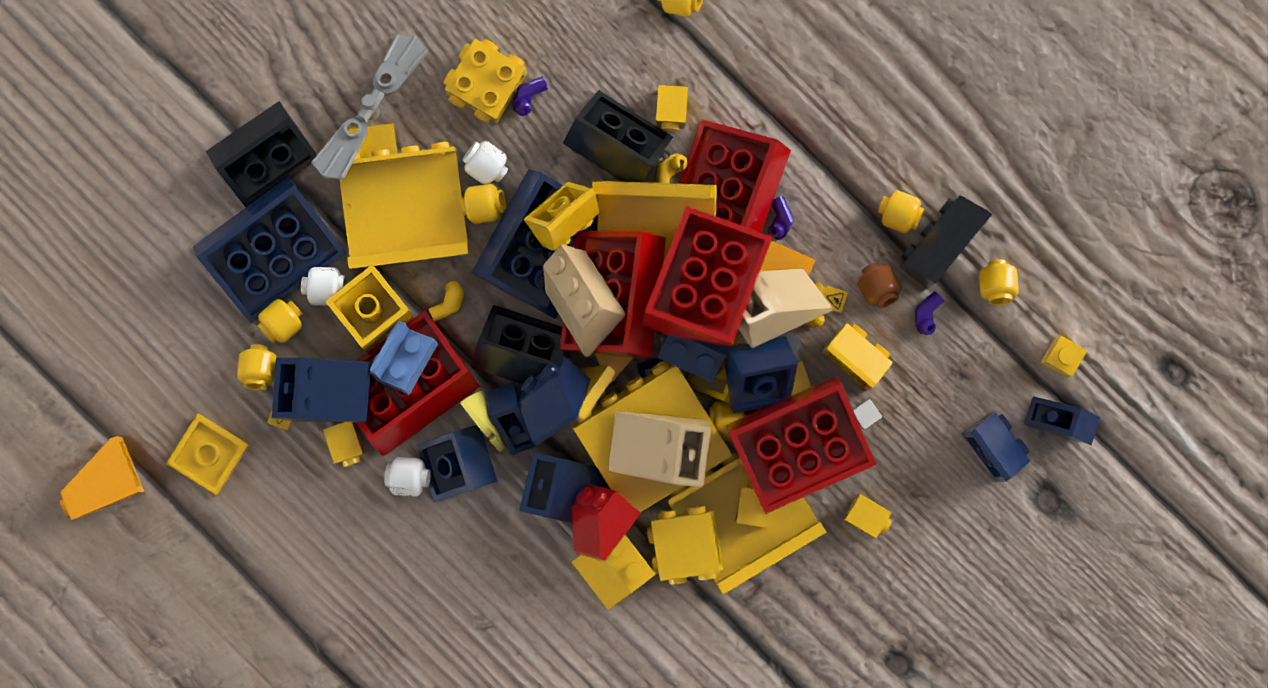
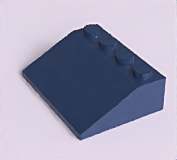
[471,169,598,319]
[193,176,347,324]

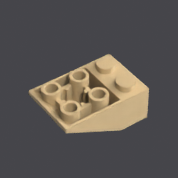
[739,269,833,348]
[608,411,711,487]

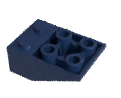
[272,358,371,422]
[519,452,611,523]

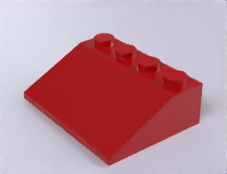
[678,119,791,232]
[642,206,773,346]
[560,231,666,358]
[356,310,481,457]
[725,376,877,514]

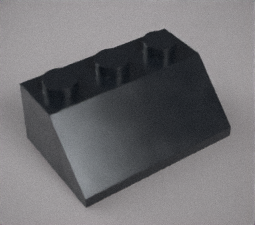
[562,90,673,182]
[206,101,317,208]
[900,195,992,289]
[471,305,572,384]

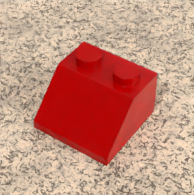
[571,484,641,562]

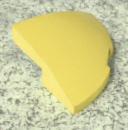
[460,391,505,452]

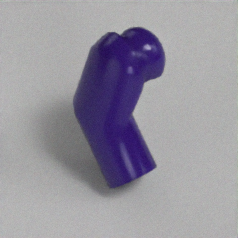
[512,76,548,116]
[915,291,944,335]

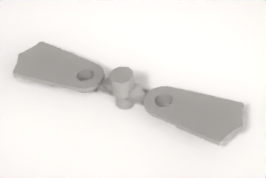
[311,34,428,180]

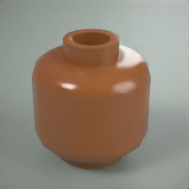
[857,263,902,309]

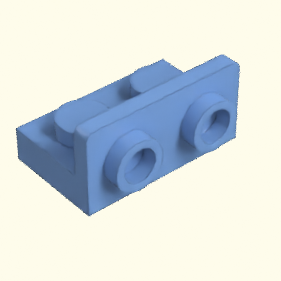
[370,321,438,395]

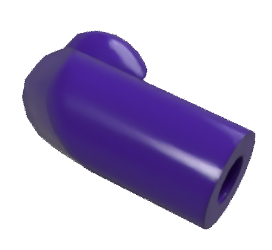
[768,195,794,240]

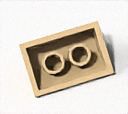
[543,244,626,357]

